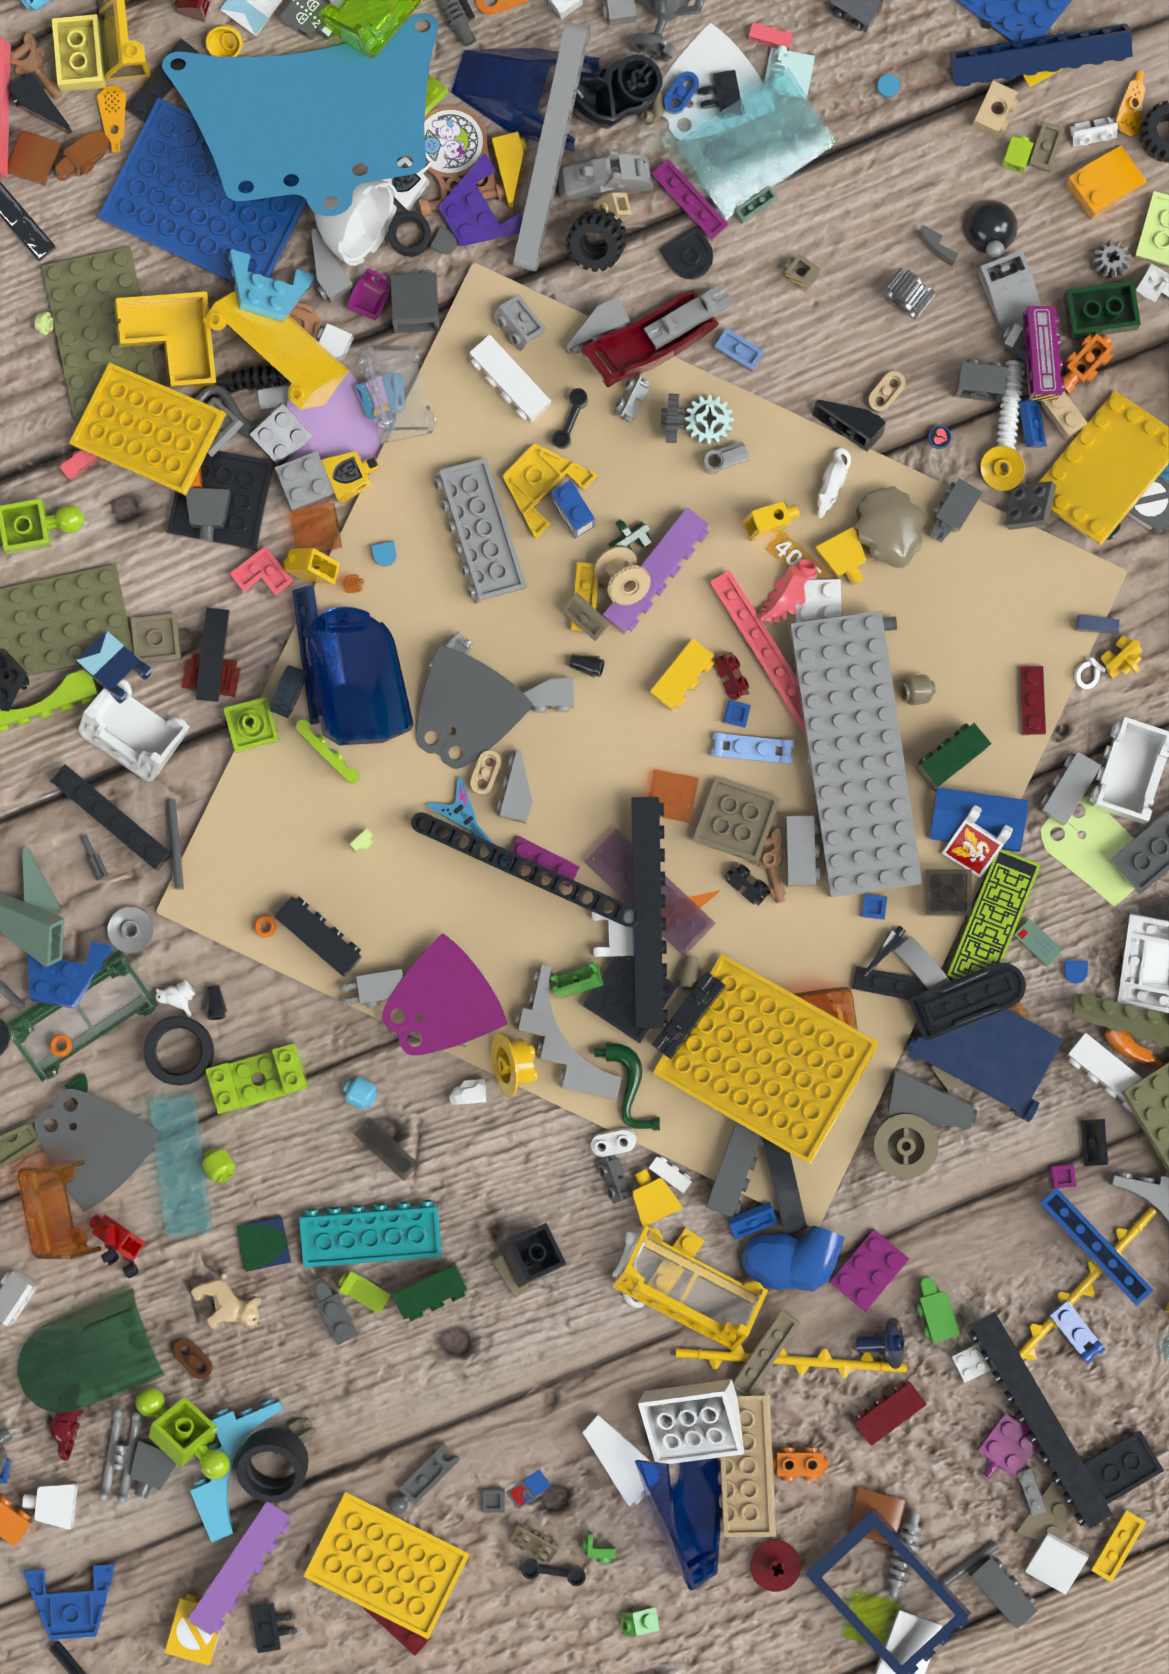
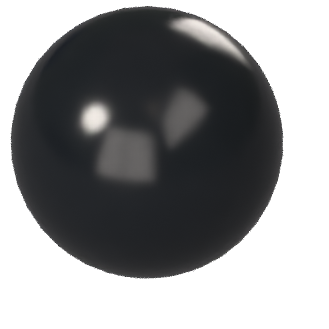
[964,200,1018,253]

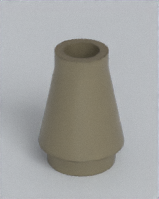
[677,955,699,991]

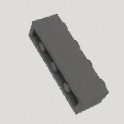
[705,1122,765,1217]

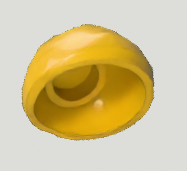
[206,24,243,57]

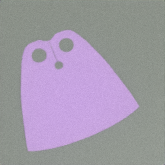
[284,372,387,471]

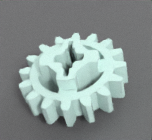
[685,395,734,445]

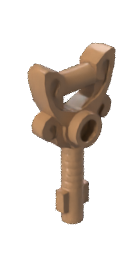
[10,33,61,100]
[751,828,786,903]

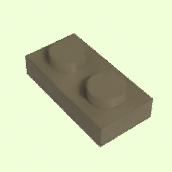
[1029,122,1065,173]
[562,593,610,641]

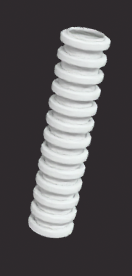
[996,360,1025,450]

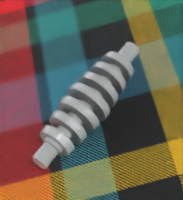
[888,1512,922,1598]

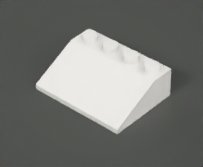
[638,1379,744,1466]

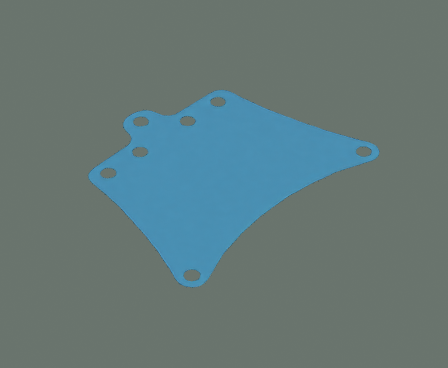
[162,14,439,216]

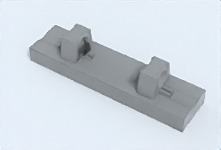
[644,284,733,350]

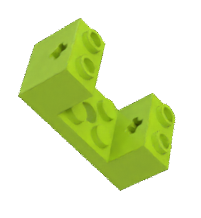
[205,1043,309,1114]

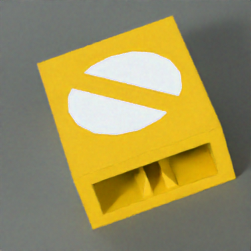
[165,1594,224,1666]

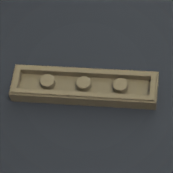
[732,1309,801,1395]

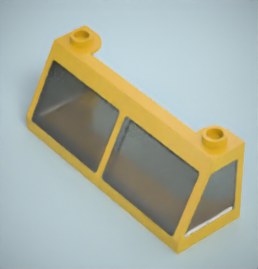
[98,0,151,81]

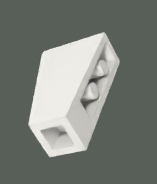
[583,1414,661,1506]

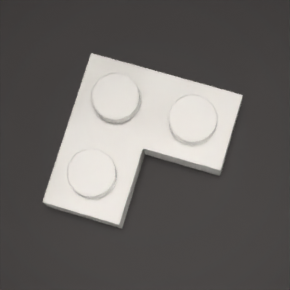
[1136,264,1169,302]

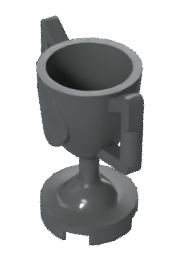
[630,0,705,62]

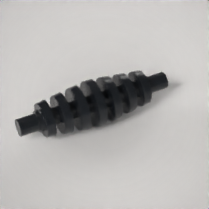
[217,365,289,391]

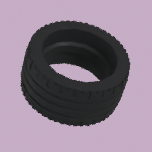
[143,1016,214,1086]
[237,1427,309,1503]

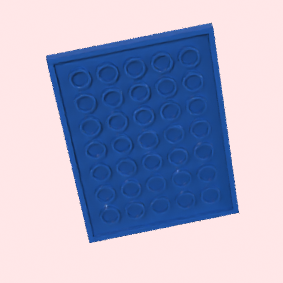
[98,98,308,284]

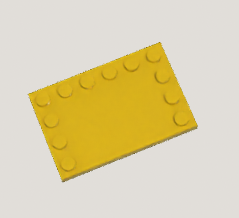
[69,362,226,496]
[1038,391,1169,546]
[303,1492,470,1639]

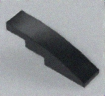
[196,607,230,702]
[763,1139,807,1233]

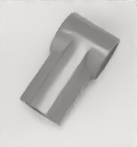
[702,441,749,474]

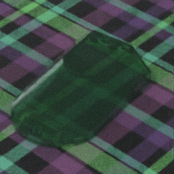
[18,1288,165,1414]

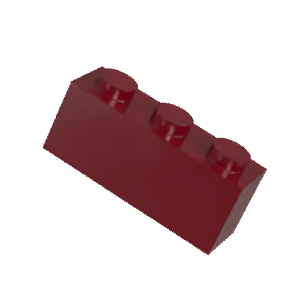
[853,1381,927,1446]

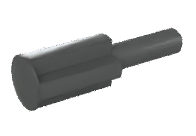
[81,835,109,881]

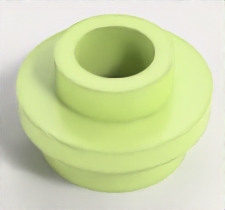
[35,312,54,335]

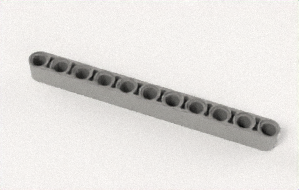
[513,21,590,272]

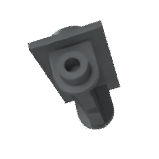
[597,1154,632,1204]

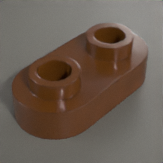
[173,1339,213,1379]

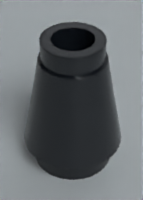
[569,654,605,678]
[205,985,228,1020]

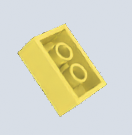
[52,14,106,92]

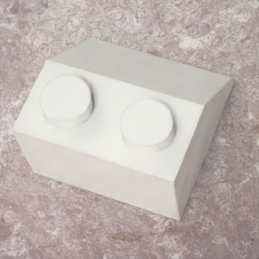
[0,1270,39,1326]

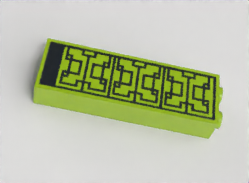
[947,849,1041,981]

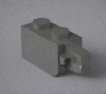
[930,478,983,543]

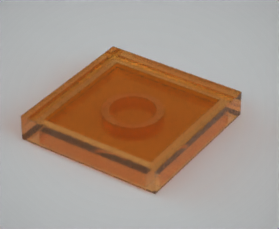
[290,503,342,553]
[649,769,699,823]

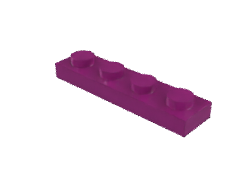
[651,159,729,241]

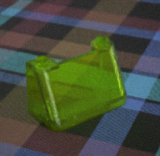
[318,0,422,58]

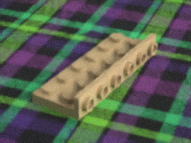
[718,1395,776,1537]

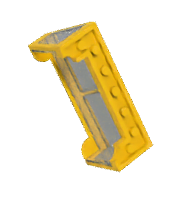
[612,1225,768,1351]

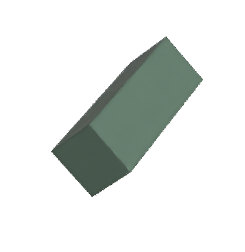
[735,186,778,224]

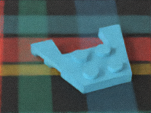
[228,249,316,322]

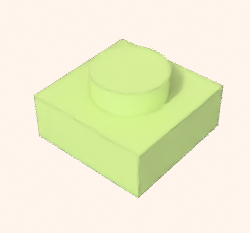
[350,828,374,852]

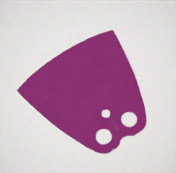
[382,933,508,1055]

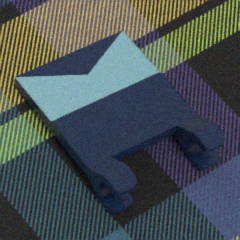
[76,631,152,704]

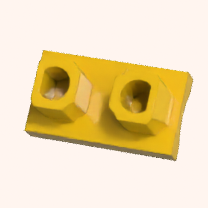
[1101,636,1142,679]

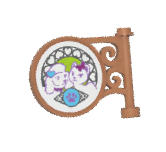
[419,105,506,217]

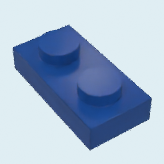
[1019,401,1047,448]
[727,1202,778,1240]

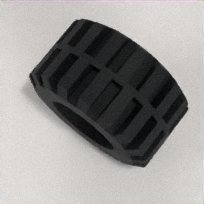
[1139,100,1169,163]
[566,209,628,272]

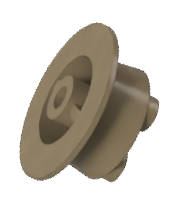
[874,1114,939,1179]

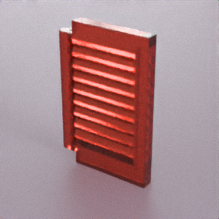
[181,653,241,698]

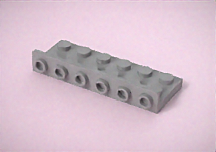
[434,458,527,604]

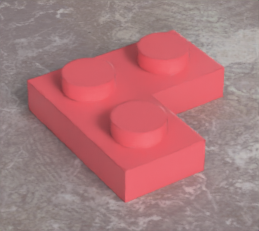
[229,546,294,596]

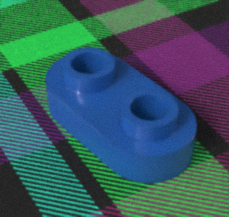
[664,71,699,114]

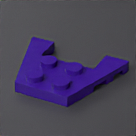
[438,153,523,247]

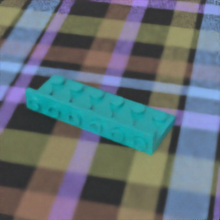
[299,1199,442,1267]

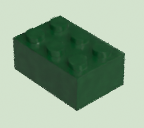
[1063,280,1141,340]
[916,722,991,791]
[392,1264,468,1322]

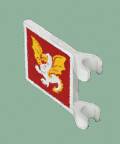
[942,805,1013,878]

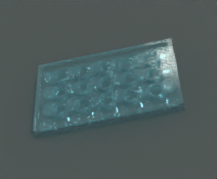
[675,67,836,219]

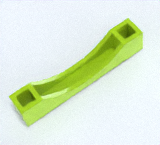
[0,669,99,733]

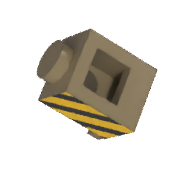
[784,254,821,292]

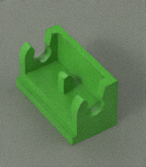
[550,962,604,999]

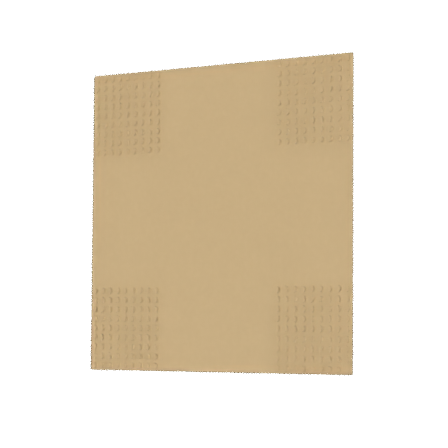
[157,263,1127,1227]

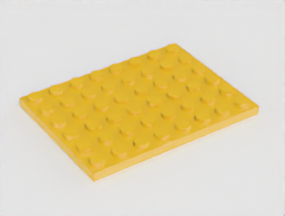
[653,954,880,1165]

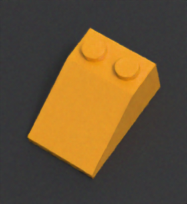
[1066,145,1147,220]

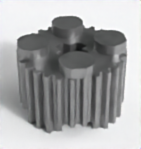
[882,268,936,320]

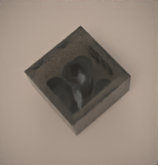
[923,869,972,917]

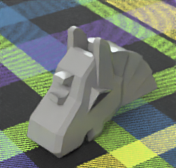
[558,151,653,200]

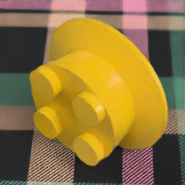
[491,1033,537,1097]

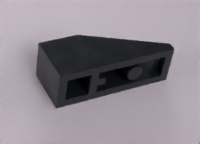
[9,72,72,134]
[813,399,886,452]

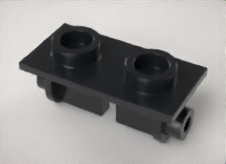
[724,862,771,906]

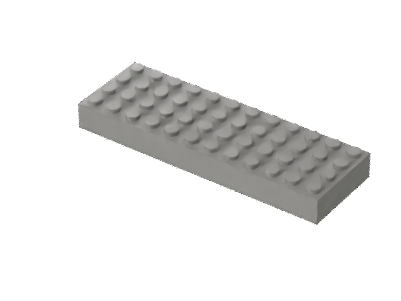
[789,610,922,897]

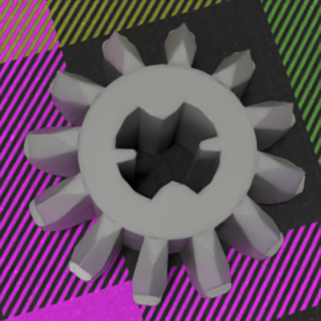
[1092,240,1131,279]

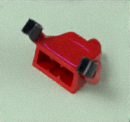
[89,1215,146,1278]

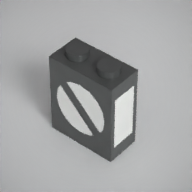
[1126,477,1169,535]

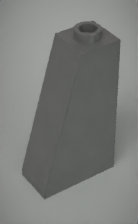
[887,1068,977,1129]

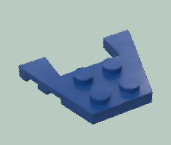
[28,942,113,1009]
[23,1564,115,1640]

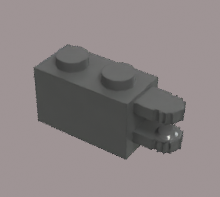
[315,1281,360,1346]

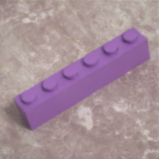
[603,507,709,634]
[187,1502,291,1636]

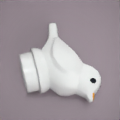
[155,980,196,1017]

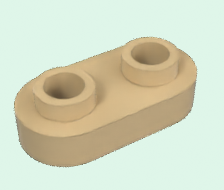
[868,371,905,413]
[470,750,501,795]

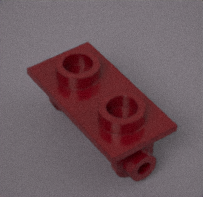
[714,652,750,701]

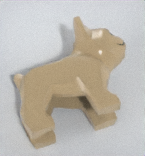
[191,1273,261,1329]

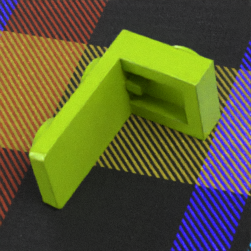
[338,1271,391,1314]

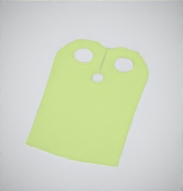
[1041,795,1135,907]

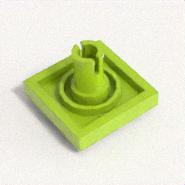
[223,696,280,753]

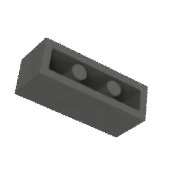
[969,1556,1038,1629]

